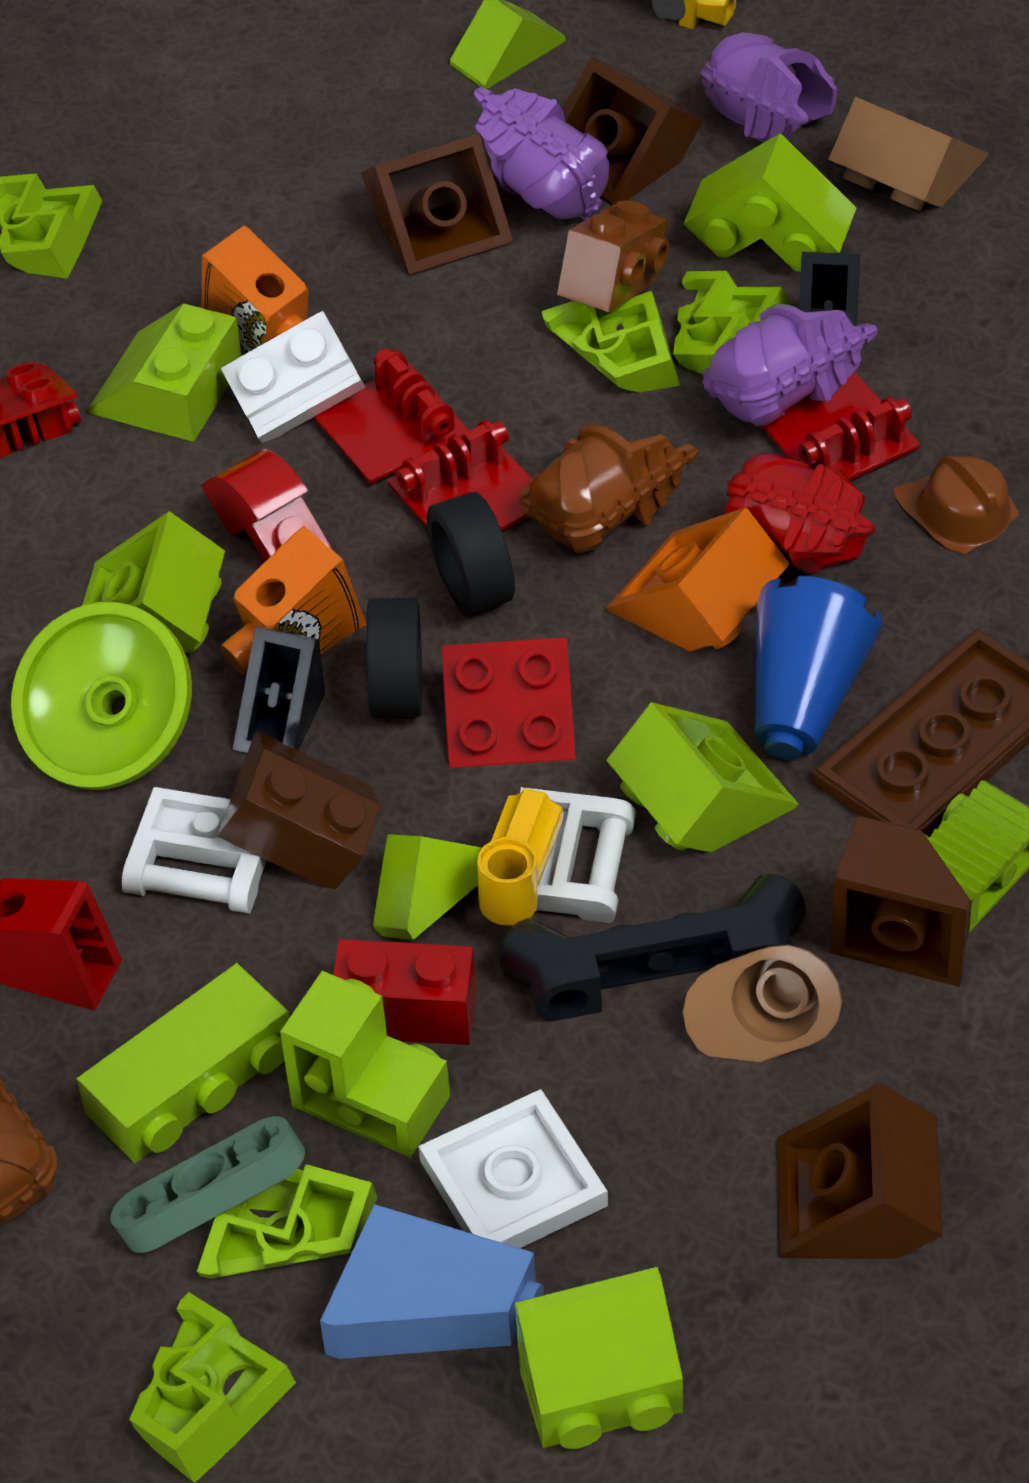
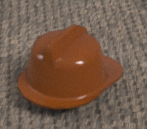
[894,455,1019,554]

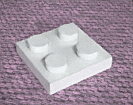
[418,1089,608,1248]

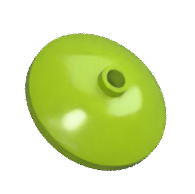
[11,602,192,790]

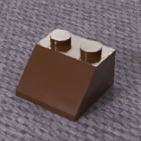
[562,57,704,204]
[361,133,514,275]
[217,731,380,889]
[831,815,970,987]
[778,1083,943,1259]

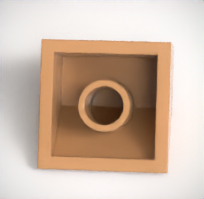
[828,97,989,211]

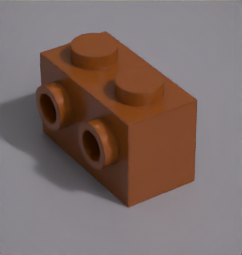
[557,201,669,312]

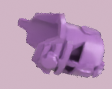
[700,32,837,142]
[474,87,609,220]
[702,304,878,427]

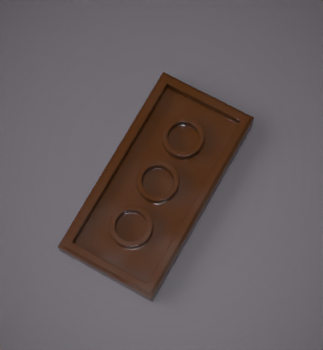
[811,628,1029,835]

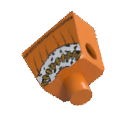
[201,225,309,354]
[220,525,366,675]

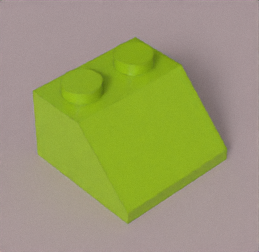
[88,303,242,442]
[82,511,225,654]
[606,702,799,852]
[515,1267,683,1449]

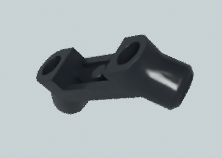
[499,874,807,1022]

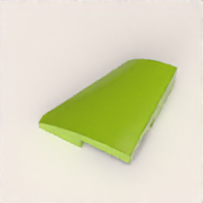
[0,173,103,279]
[673,271,792,374]
[542,291,681,393]
[197,1164,377,1279]
[129,1292,296,1483]

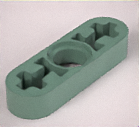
[110,1116,305,1253]

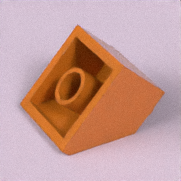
[606,507,790,652]

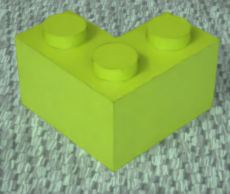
[683,133,856,272]
[280,971,450,1158]

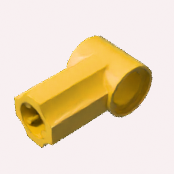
[477,788,563,926]

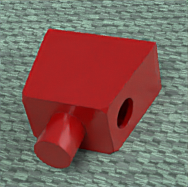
[0,878,122,1011]

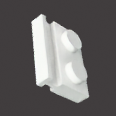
[221,311,366,443]

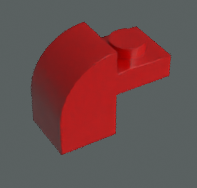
[200,449,332,562]

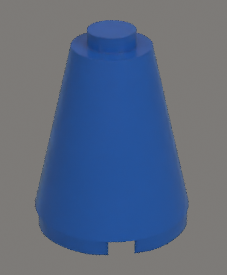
[754,576,882,760]

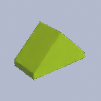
[450,0,566,89]
[373,834,482,940]

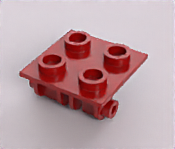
[313,348,470,484]
[0,362,81,458]
[761,372,921,481]
[387,420,531,531]
[441,637,576,768]

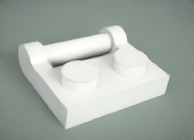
[122,787,267,914]
[520,787,636,923]

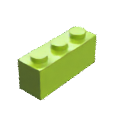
[77,963,289,1163]

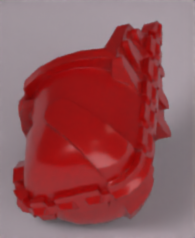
[724,453,875,573]

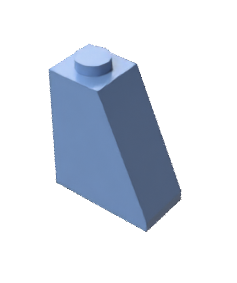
[320,1204,544,1359]

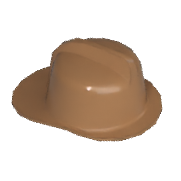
[683,945,842,1062]

